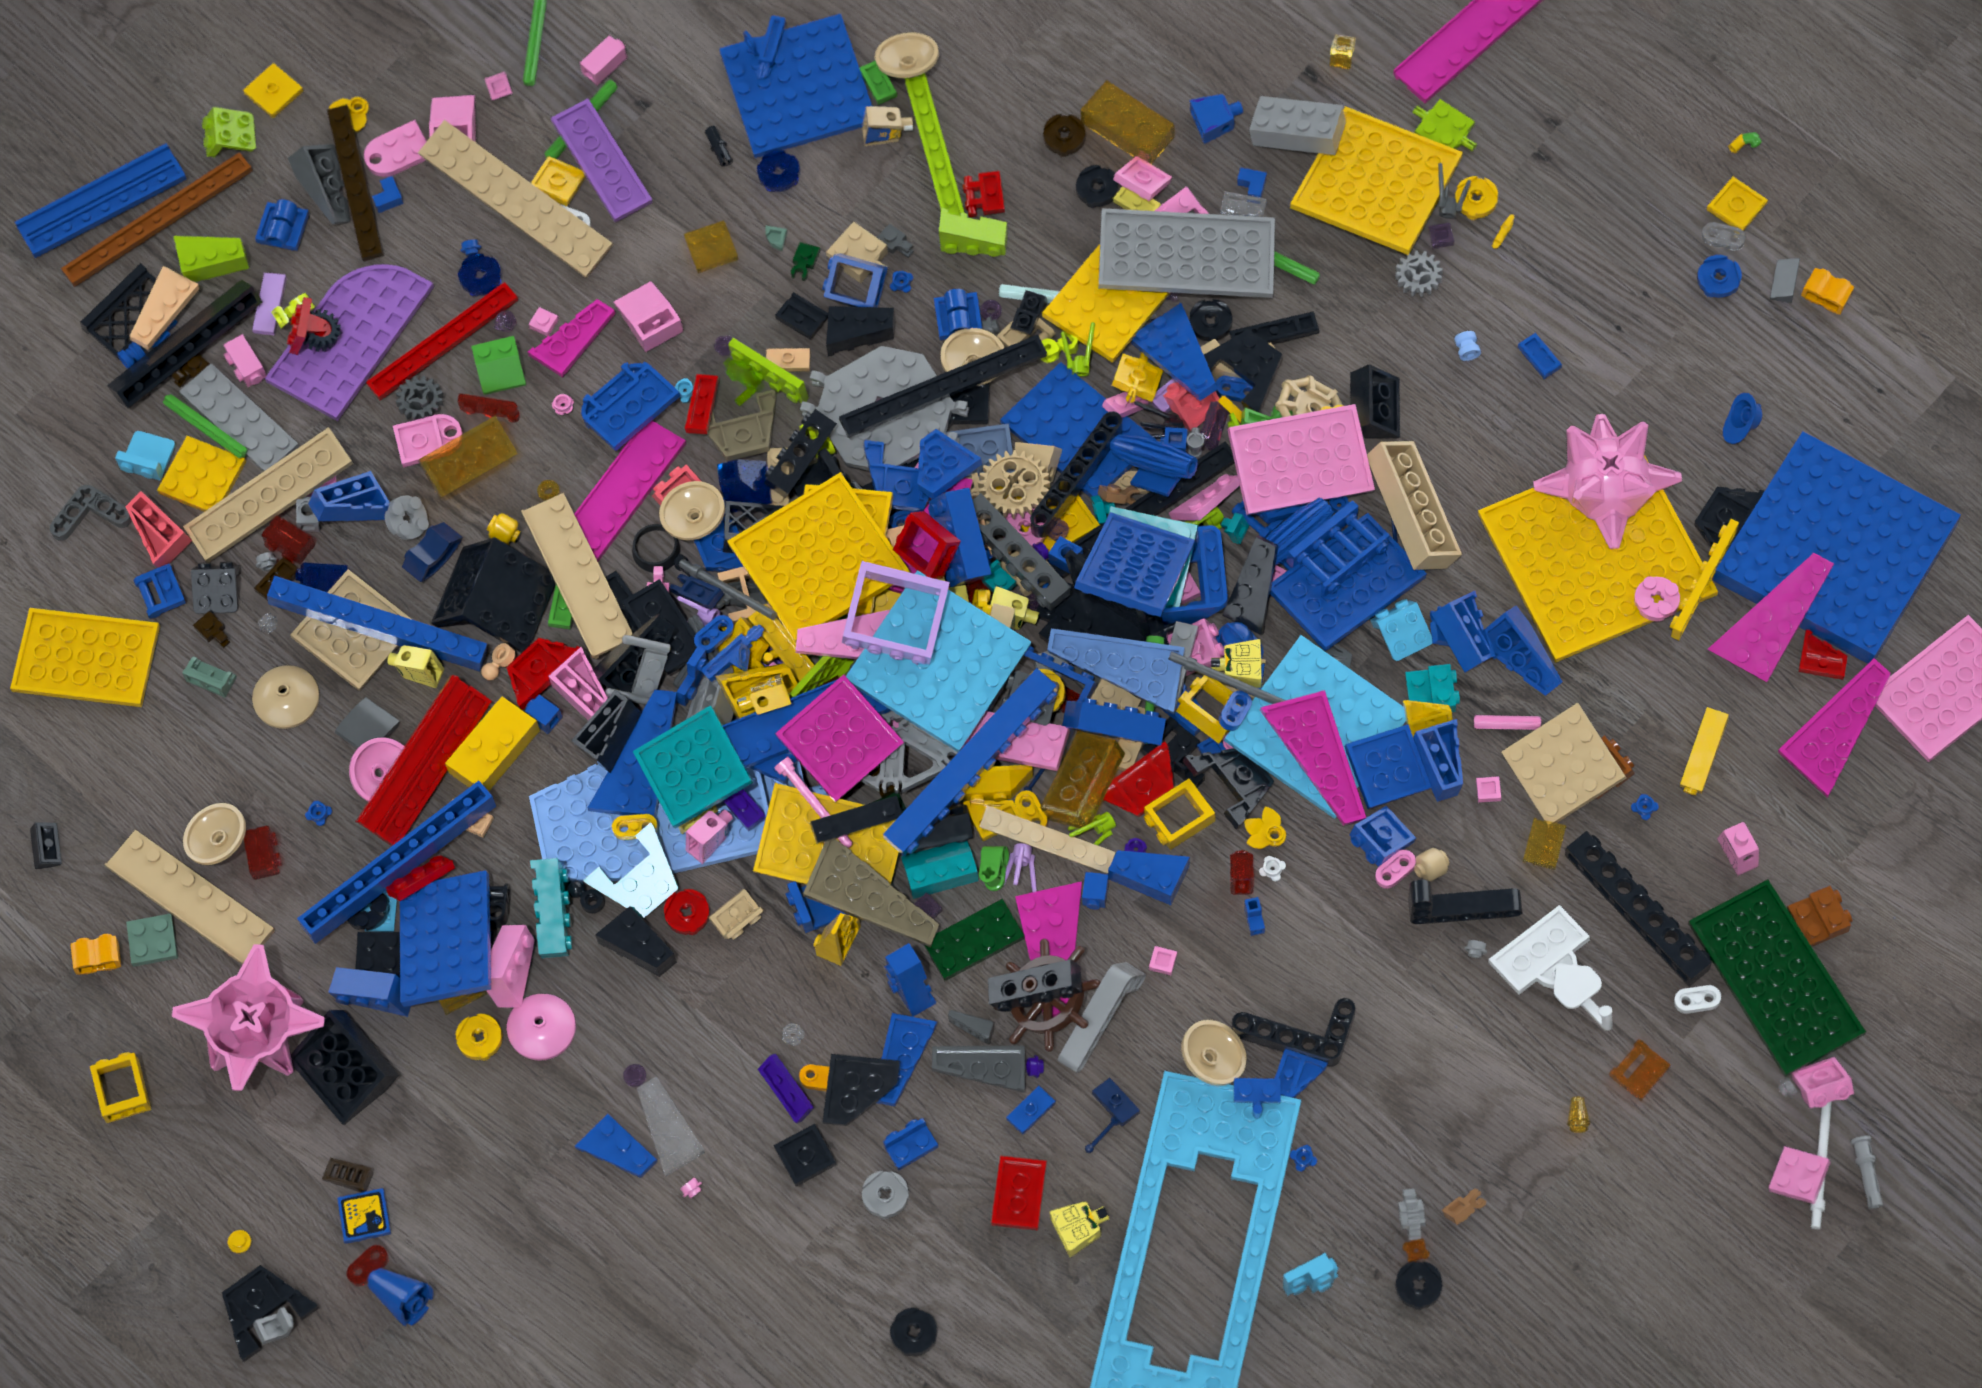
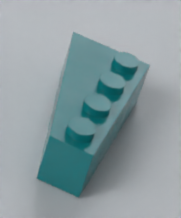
[530,858,572,958]

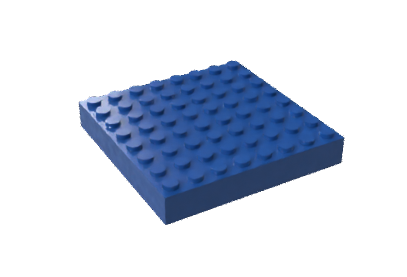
[1713,431,1961,664]

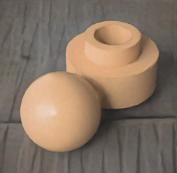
[481,643,515,680]

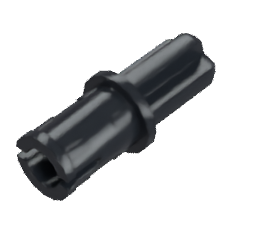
[705,126,733,167]

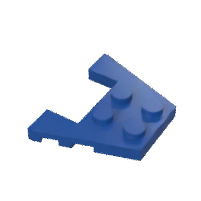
[863,440,929,512]

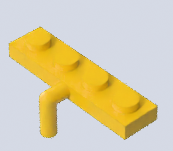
[748,604,814,683]

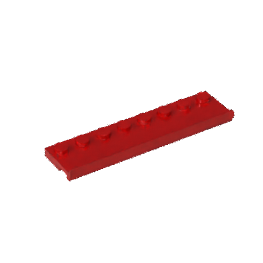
[355,675,492,846]

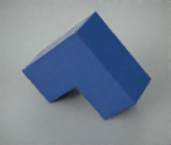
[1237,167,1267,202]
[372,176,404,213]
[1244,897,1265,936]

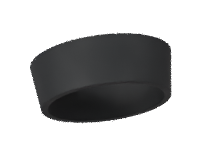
[632,524,681,573]

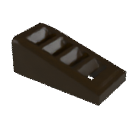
[322,1158,374,1193]

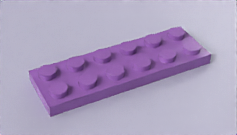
[551,99,652,222]

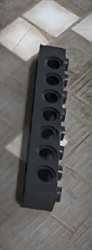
[1565,831,1712,987]

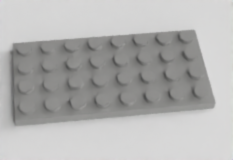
[1098,208,1275,298]

